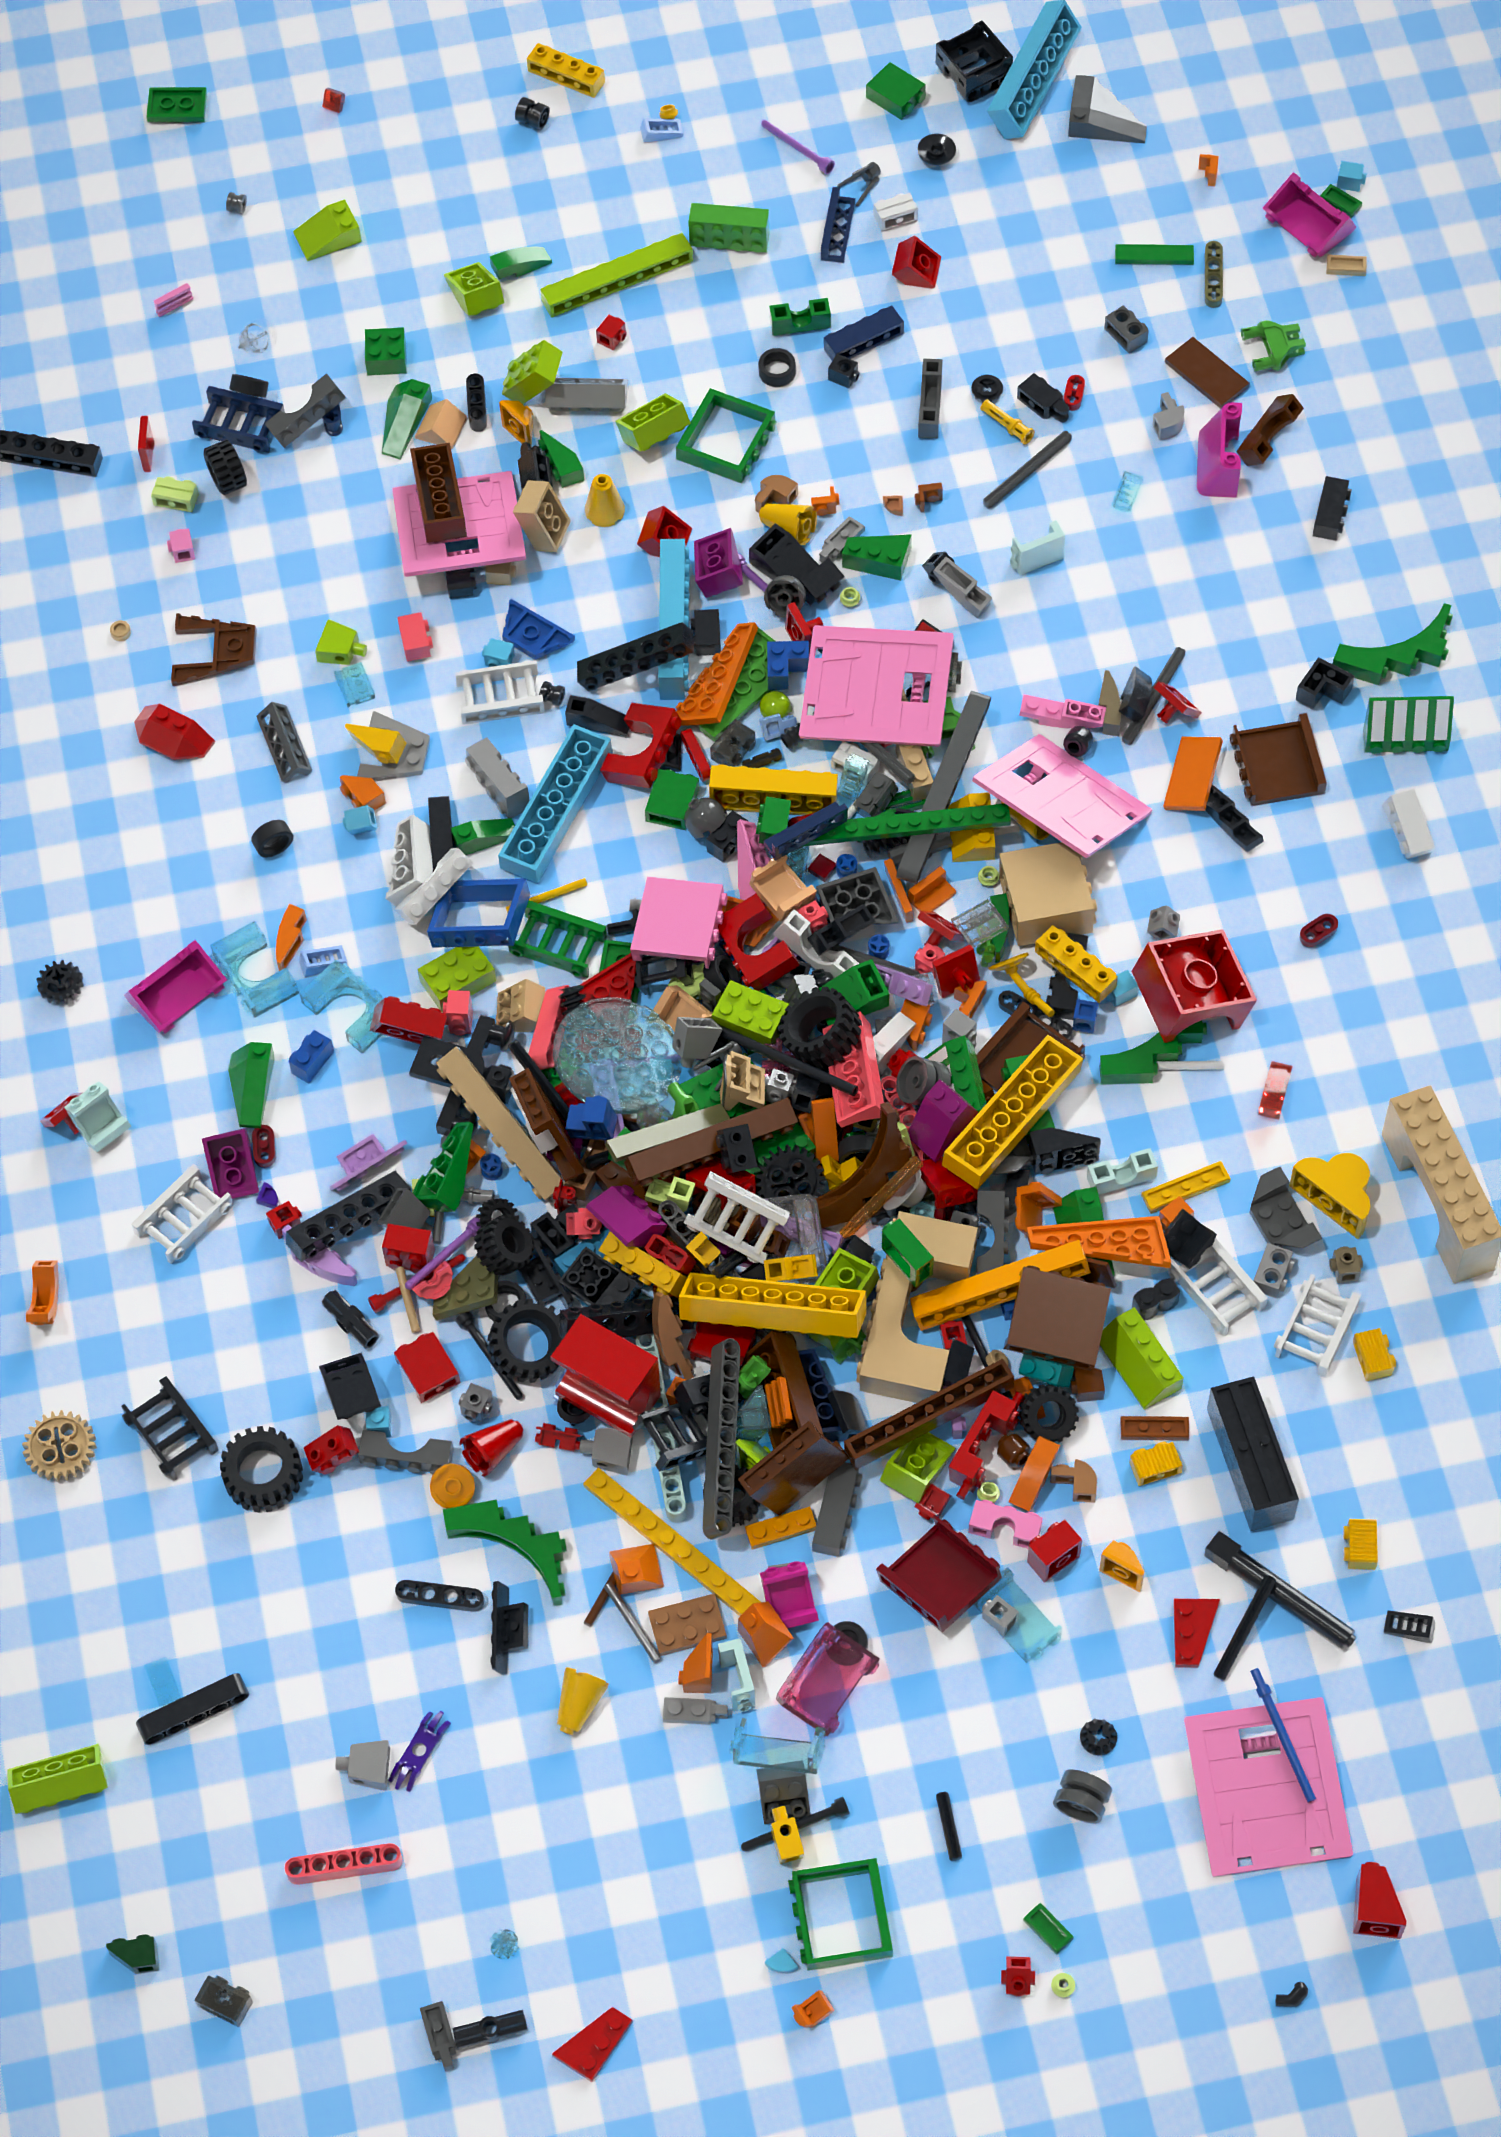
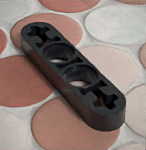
[998,990,1073,1040]
[395,1580,484,1612]

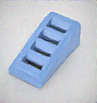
[640,119,684,142]
[299,945,348,977]

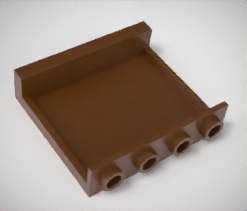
[1229,713,1327,806]
[976,1002,1086,1092]
[509,1068,585,1182]
[1003,1265,1111,1371]
[738,1421,850,1515]

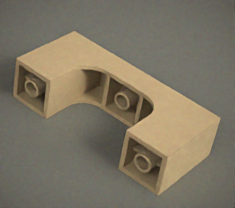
[1381,1085,1501,1284]
[856,1211,978,1403]

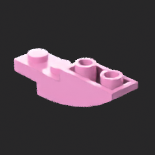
[1019,694,1106,729]

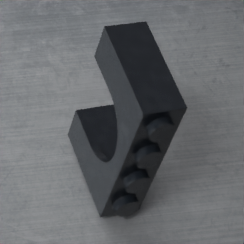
[790,1071,885,1133]

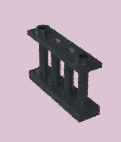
[631,909,693,995]
[121,1376,219,1481]
[633,1403,739,1472]

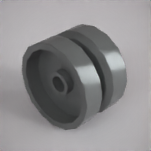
[896,1056,951,1106]
[1052,1769,1113,1824]

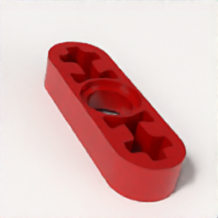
[680,728,711,782]

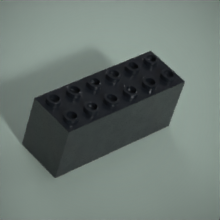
[1207,1376,1299,1532]

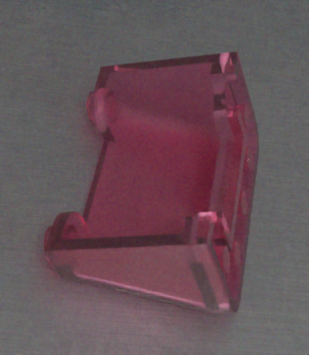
[775,1622,880,1737]

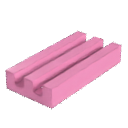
[153,283,193,317]

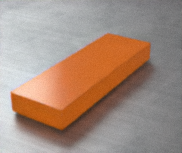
[884,858,914,923]
[811,1098,839,1164]

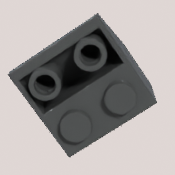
[756,1762,811,1824]

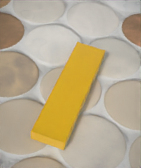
[1141,1161,1231,1214]

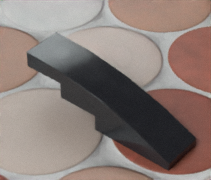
[1205,784,1264,852]

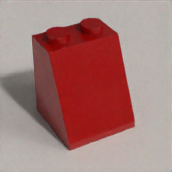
[1353,1862,1407,1939]

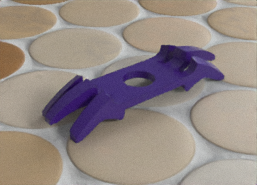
[388,1711,451,1793]

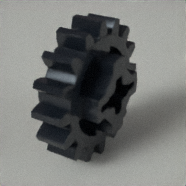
[36,960,84,1005]

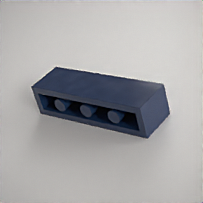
[823,305,904,361]

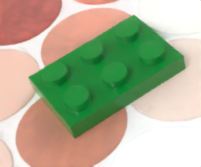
[146,87,207,122]

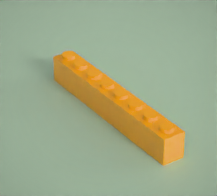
[910,1240,1091,1331]

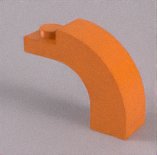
[26,1260,59,1325]

